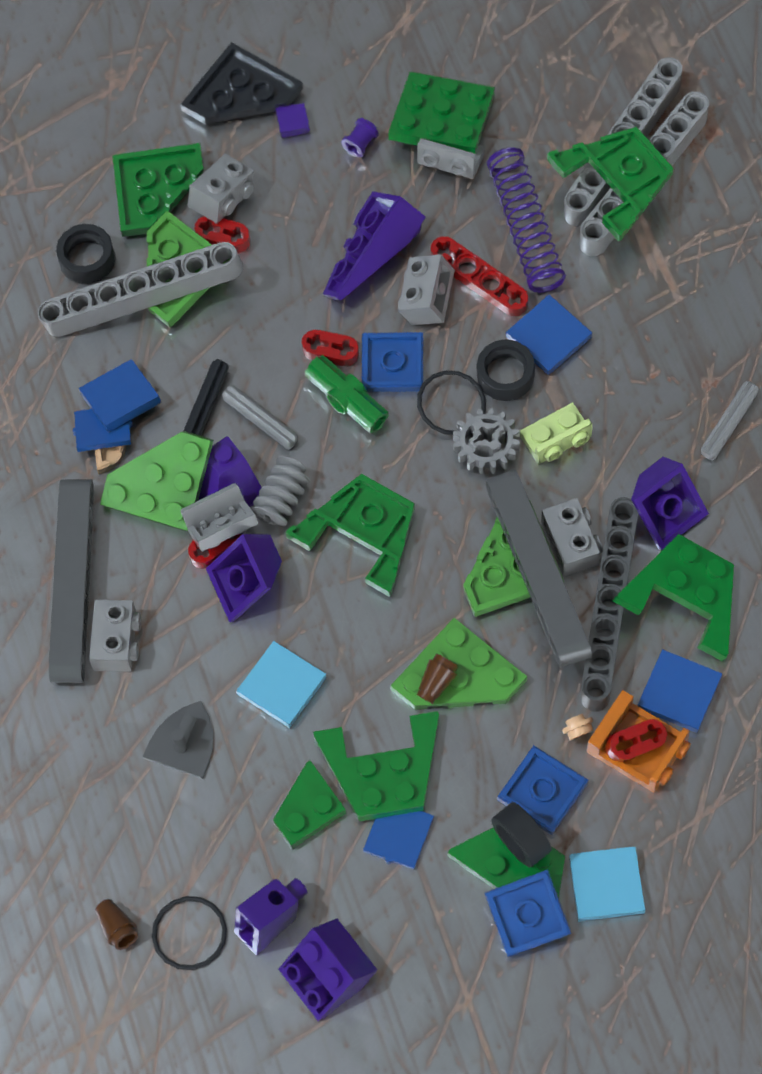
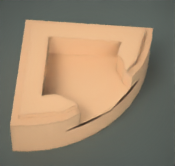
[95,445,126,474]

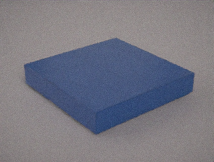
[506,294,592,376]
[362,332,423,392]
[78,359,162,432]
[637,649,722,733]
[497,745,588,835]
[484,870,572,957]

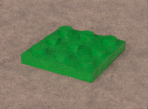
[388,71,495,154]

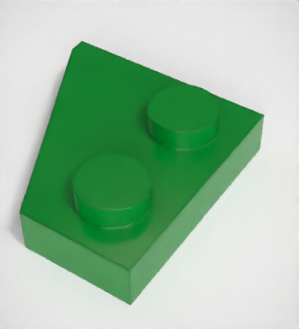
[273,760,346,849]

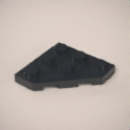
[180,42,303,124]

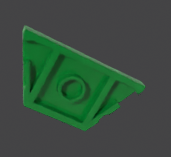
[447,828,565,897]

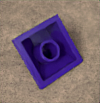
[198,436,262,507]
[631,457,709,551]
[206,534,282,622]

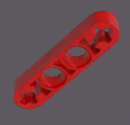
[430,236,528,317]

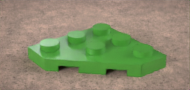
[147,211,230,328]
[100,431,214,531]
[463,500,564,617]
[390,618,527,710]

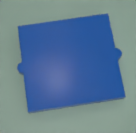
[72,409,133,452]
[363,811,434,869]

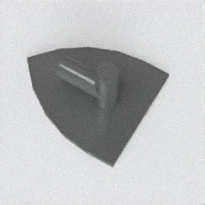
[143,701,213,779]

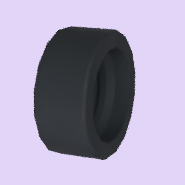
[56,224,115,284]
[476,339,535,401]
[491,802,552,868]

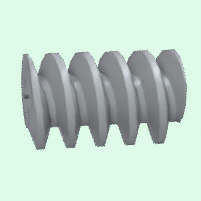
[251,456,310,526]

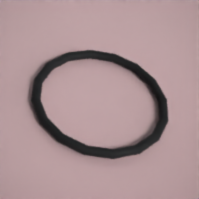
[417,370,486,435]
[151,896,227,970]

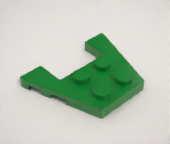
[547,127,674,242]
[285,474,415,597]
[613,534,734,661]
[313,711,439,822]

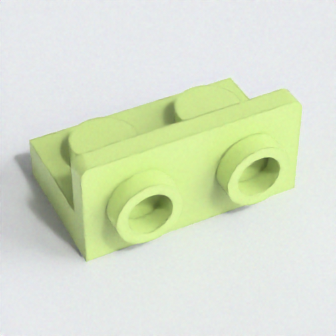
[519,402,593,465]

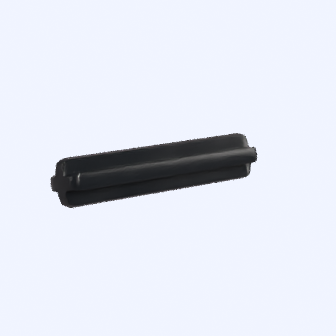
[183,359,229,436]

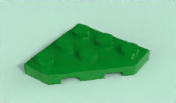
[112,143,204,237]

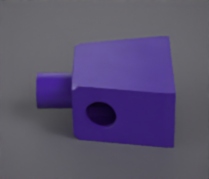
[234,878,308,955]

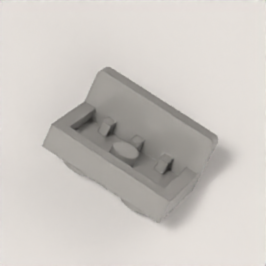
[417,139,485,179]
[180,483,258,551]

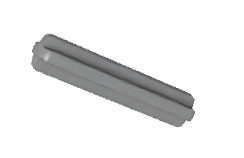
[701,381,759,460]
[222,385,298,449]

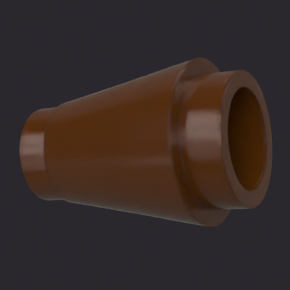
[416,654,459,704]
[95,899,138,950]

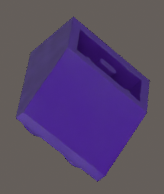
[278,918,378,1021]

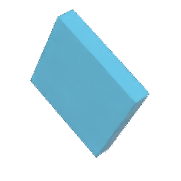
[236,641,327,728]
[569,846,645,922]

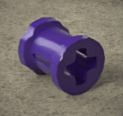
[341,118,379,158]

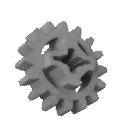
[453,408,520,474]

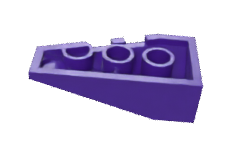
[323,191,426,301]

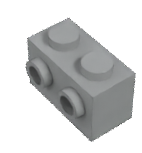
[188,154,254,223]
[398,254,455,325]
[541,498,603,577]
[89,600,141,672]

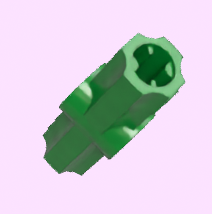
[305,355,389,434]

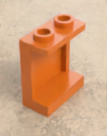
[587,690,691,793]

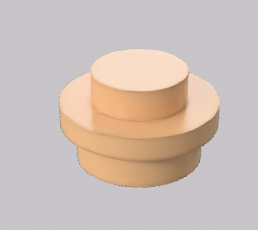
[562,714,594,741]

